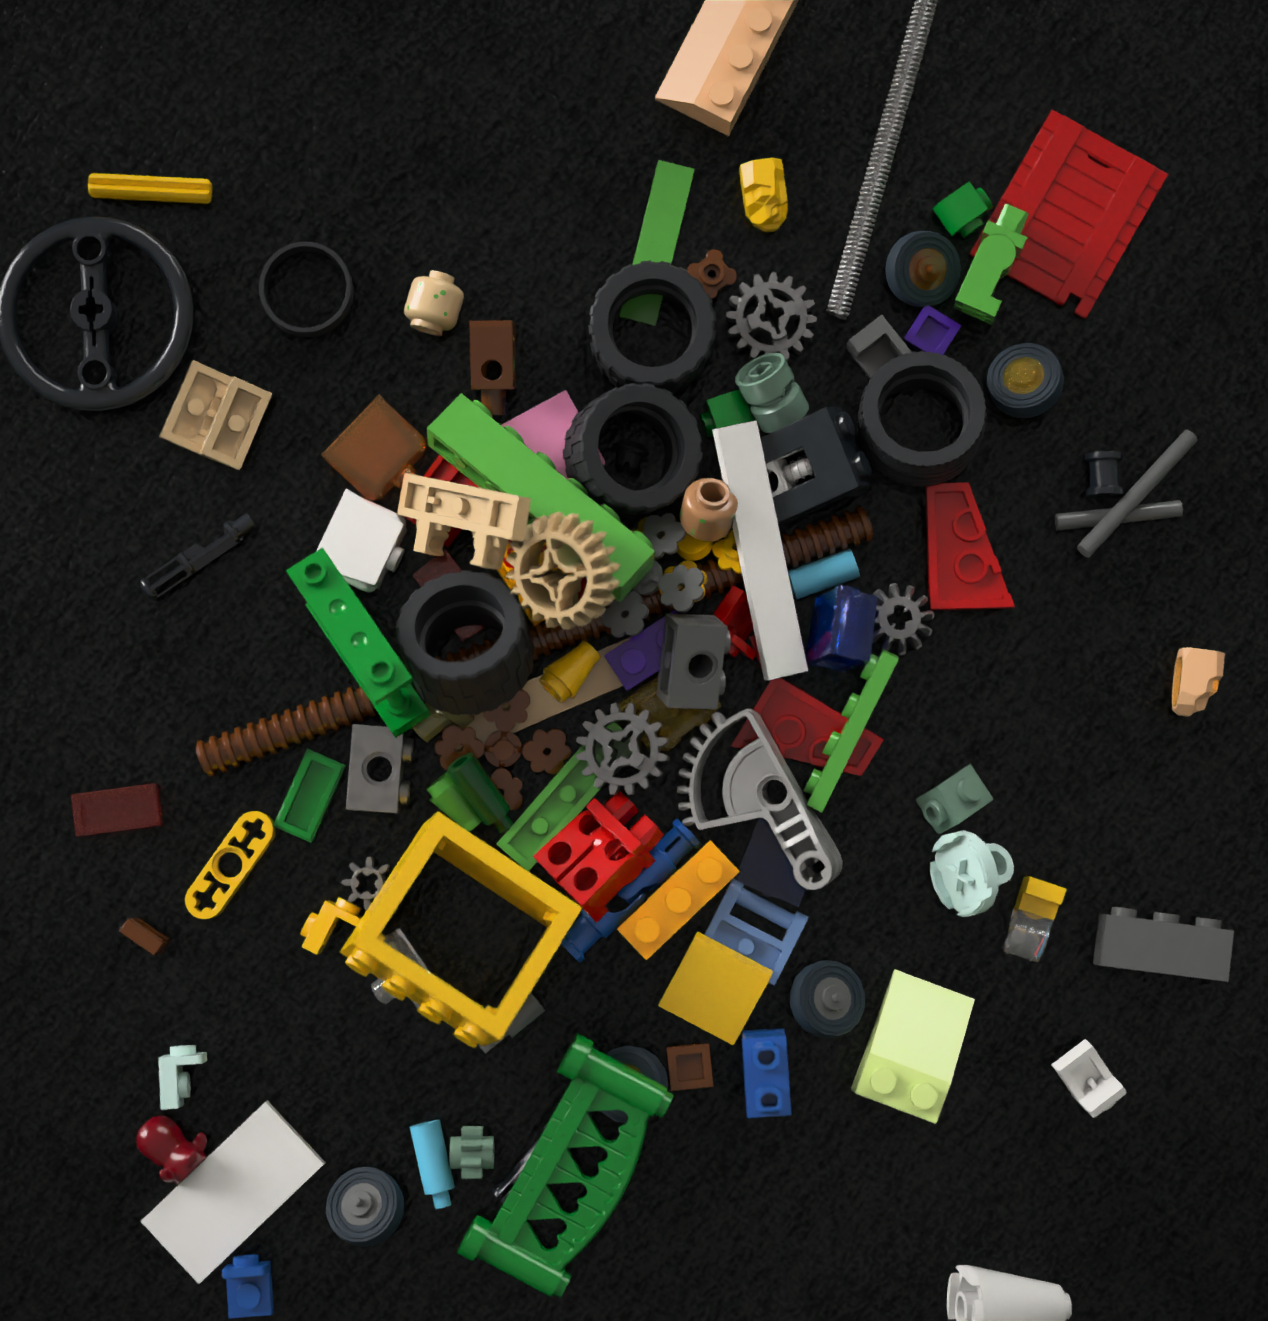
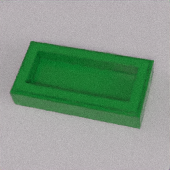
[273,749,347,843]

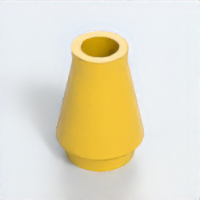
[539,641,601,703]

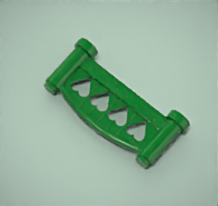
[457,1034,673,1298]

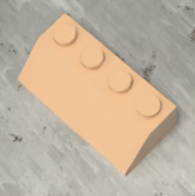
[655,0,798,136]

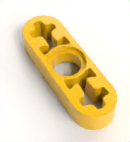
[185,811,276,919]

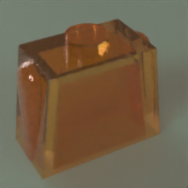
[321,394,426,500]

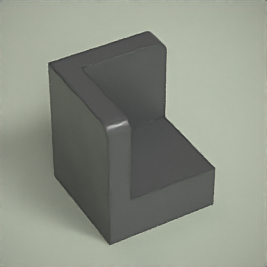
[846,315,912,379]

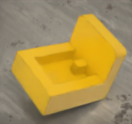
[300,897,362,955]

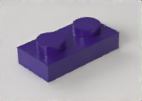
[604,610,678,692]

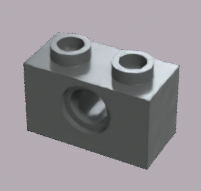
[656,613,731,709]

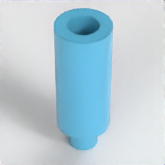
[788,549,860,600]
[410,1120,455,1209]

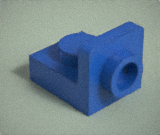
[222,1254,274,1318]

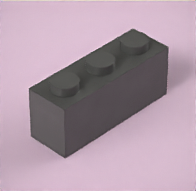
[1093,907,1234,982]

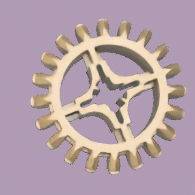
[505,512,621,630]

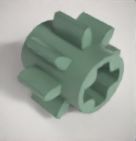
[450,1126,495,1179]

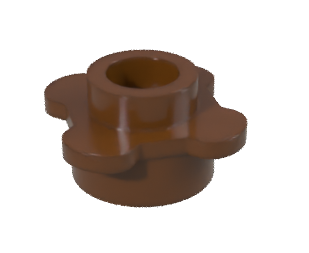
[687,249,737,299]

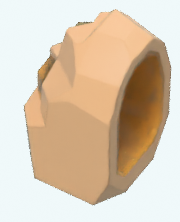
[1172,648,1225,717]

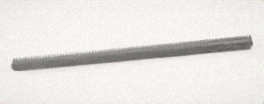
[827,0,938,319]

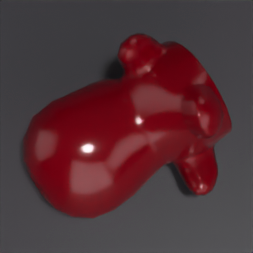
[136,1115,207,1185]

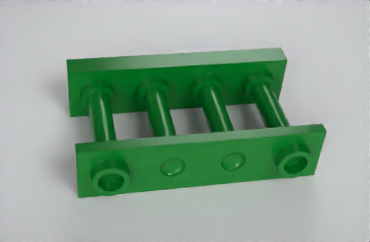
[286,547,431,738]

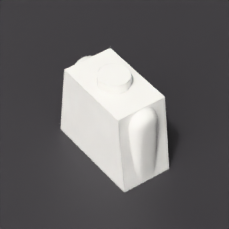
[317,489,407,592]

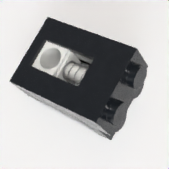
[760,407,873,527]

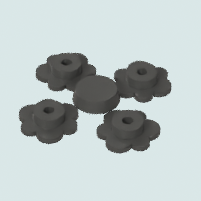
[585,513,704,638]

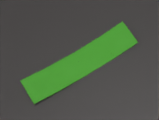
[619,160,695,326]

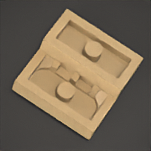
[159,360,272,470]

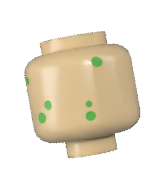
[404,270,464,336]

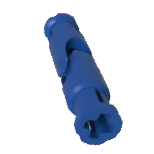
[561,818,702,963]

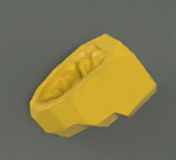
[739,158,788,232]

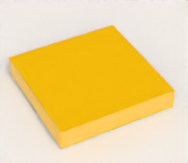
[658,931,773,1046]

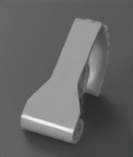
[677,709,843,890]

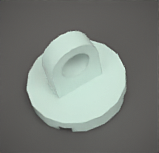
[930,830,1014,917]

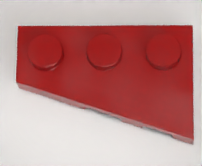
[925,483,1015,611]
[731,677,883,776]

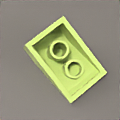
[851,969,975,1124]

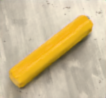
[88,173,212,204]

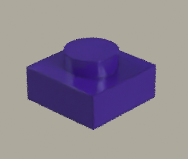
[903,305,961,355]

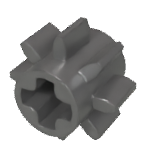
[341,857,390,910]

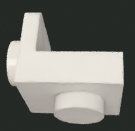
[1052,1039,1126,1117]

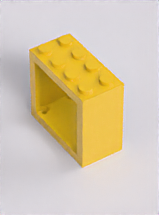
[340,812,582,1048]

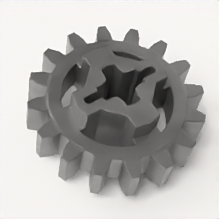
[725,272,817,362]
[576,703,669,795]

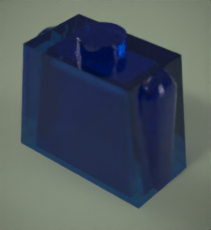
[805,585,878,672]

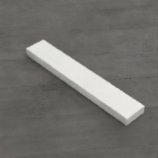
[712,420,808,680]

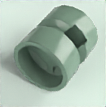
[735,353,809,433]

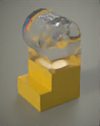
[1004,877,1067,962]

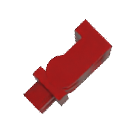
[533,791,664,923]

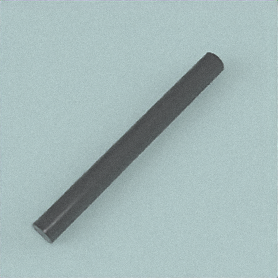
[1077,430,1198,558]

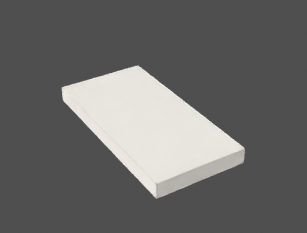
[140,1100,326,1284]

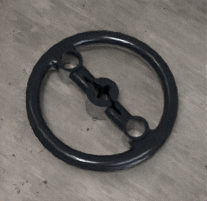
[0,216,193,411]

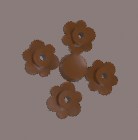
[435,690,571,810]

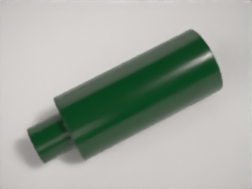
[447,753,513,833]

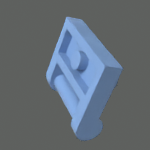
[704,878,808,985]

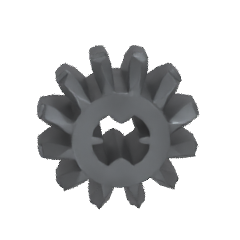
[861,583,934,656]

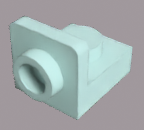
[158,1045,207,1110]

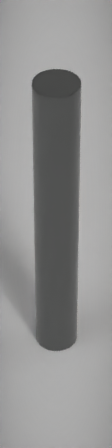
[1055,500,1183,531]

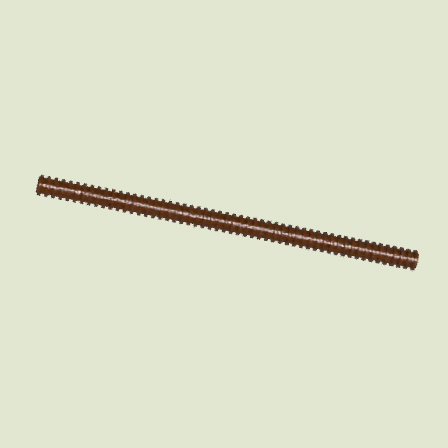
[196,505,874,777]

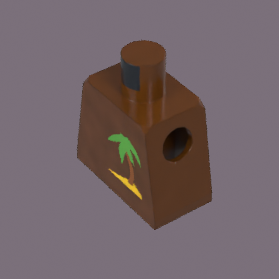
[469,320,516,415]

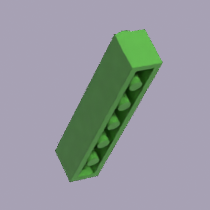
[427,393,655,603]

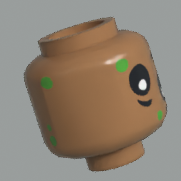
[679,478,738,541]

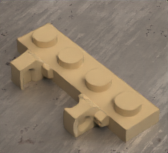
[397,473,531,569]

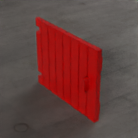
[969,110,1168,319]

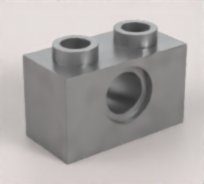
[346,724,414,814]

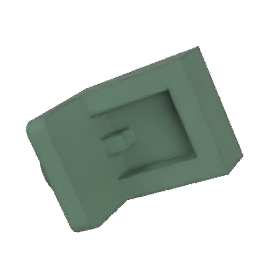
[916,764,993,834]

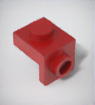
[713,585,757,660]

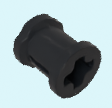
[1085,451,1124,498]

